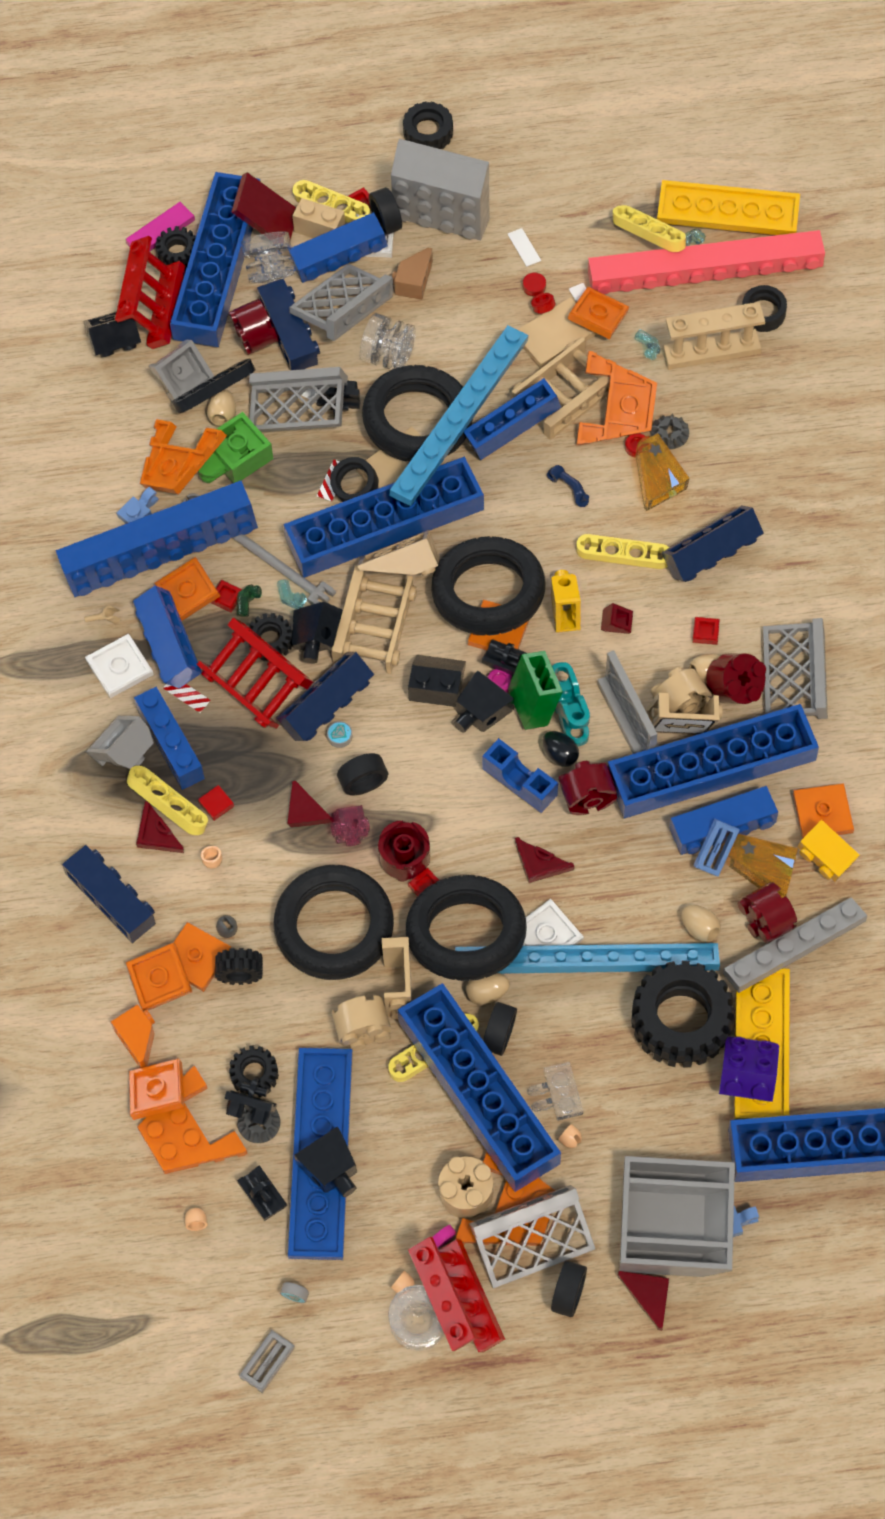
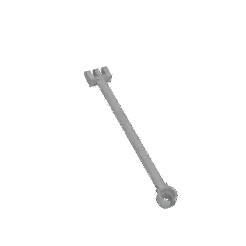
[183,493,336,605]

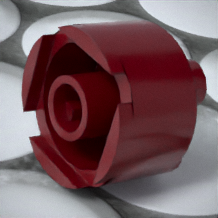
[229,299,278,355]
[706,653,766,704]
[558,760,617,815]
[378,820,431,882]
[737,882,797,943]

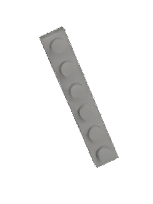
[723,897,867,993]

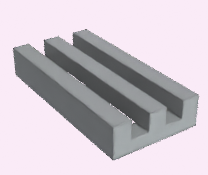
[239,1330,295,1394]

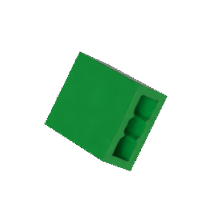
[508,651,563,730]

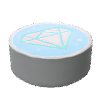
[327,721,353,748]
[280,1282,309,1303]

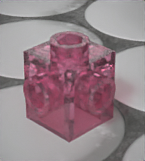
[330,805,370,847]

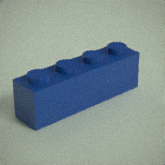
[288,212,388,283]
[464,378,562,460]
[133,585,202,688]
[134,686,205,790]
[669,786,778,855]

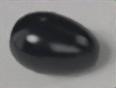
[542,731,579,767]

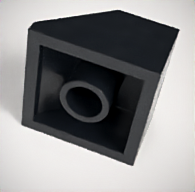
[83,311,141,357]
[408,655,466,707]

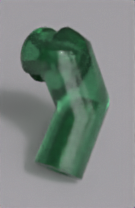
[237,584,262,617]

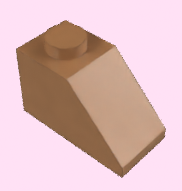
[392,248,433,300]

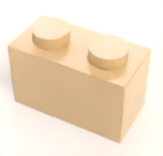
[293,198,345,238]

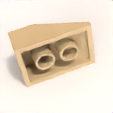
[358,530,440,576]

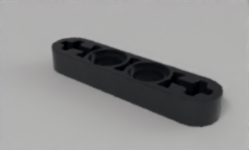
[172,358,256,413]

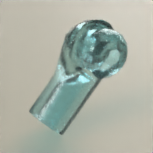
[685,228,706,246]
[634,329,661,360]
[277,579,307,609]

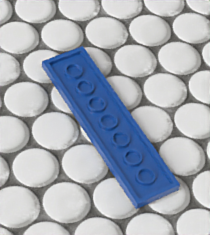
[288,1048,353,1260]

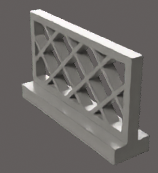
[290,264,393,341]
[249,367,348,432]
[763,618,828,719]
[597,650,659,754]
[469,1185,595,1288]

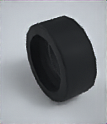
[369,187,402,235]
[742,285,787,332]
[330,457,379,502]
[337,753,389,796]
[483,1002,517,1056]
[551,1261,587,1317]

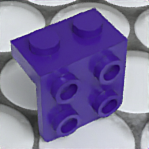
[719,1037,779,1102]

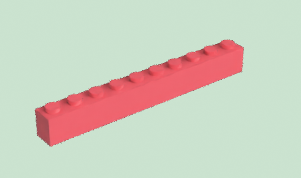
[588,230,825,294]

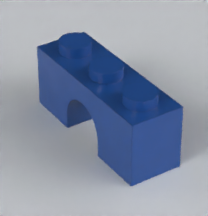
[482,738,558,813]

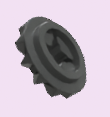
[651,413,689,449]
[237,1105,280,1143]

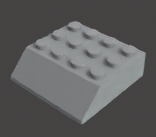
[391,139,490,241]
[619,1156,735,1277]

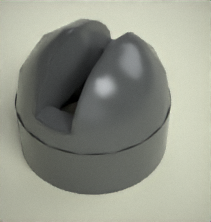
[216,915,238,938]

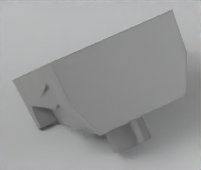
[149,340,214,402]
[86,716,154,769]

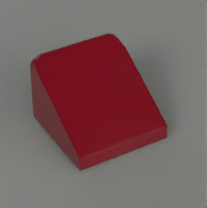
[601,603,633,634]

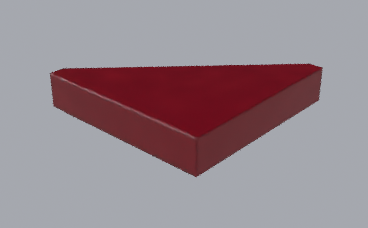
[287,781,334,828]
[136,801,184,853]
[514,837,575,883]
[618,1271,669,1331]

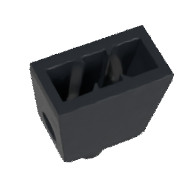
[292,601,343,664]
[454,671,514,733]
[294,1126,357,1197]

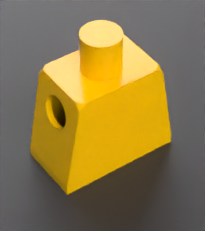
[551,570,581,633]

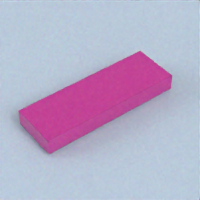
[126,202,195,252]

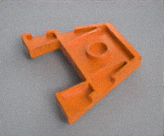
[576,351,657,445]
[140,419,227,495]
[138,1066,248,1174]
[455,1152,556,1246]

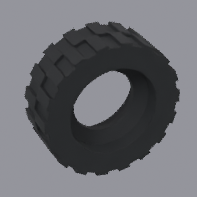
[403,101,453,149]

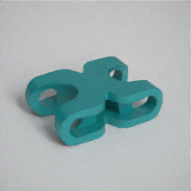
[552,662,590,747]

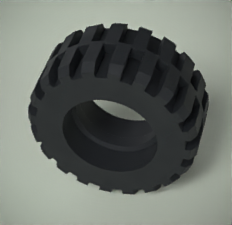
[631,960,735,1068]

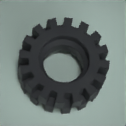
[155,226,196,267]
[249,613,292,661]
[215,948,263,985]
[229,1045,279,1097]

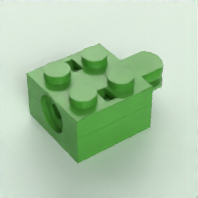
[198,412,273,483]

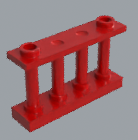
[115,236,185,349]
[196,617,313,729]
[408,1237,506,1353]

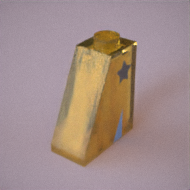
[635,433,690,511]
[728,834,798,898]

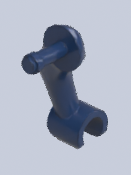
[547,465,589,507]

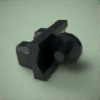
[317,380,360,417]
[482,639,527,676]
[224,1077,277,1125]
[237,1165,287,1221]

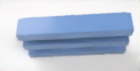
[693,819,740,877]

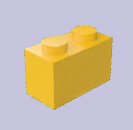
[797,820,860,882]

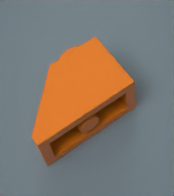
[111,1004,155,1068]

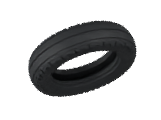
[362,365,473,462]
[431,536,546,635]
[273,865,394,980]
[406,875,527,981]

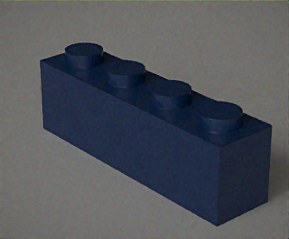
[257,278,320,371]
[662,505,764,582]
[277,652,375,741]
[62,845,156,944]

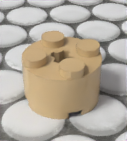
[651,667,712,714]
[332,995,391,1051]
[438,1156,493,1219]

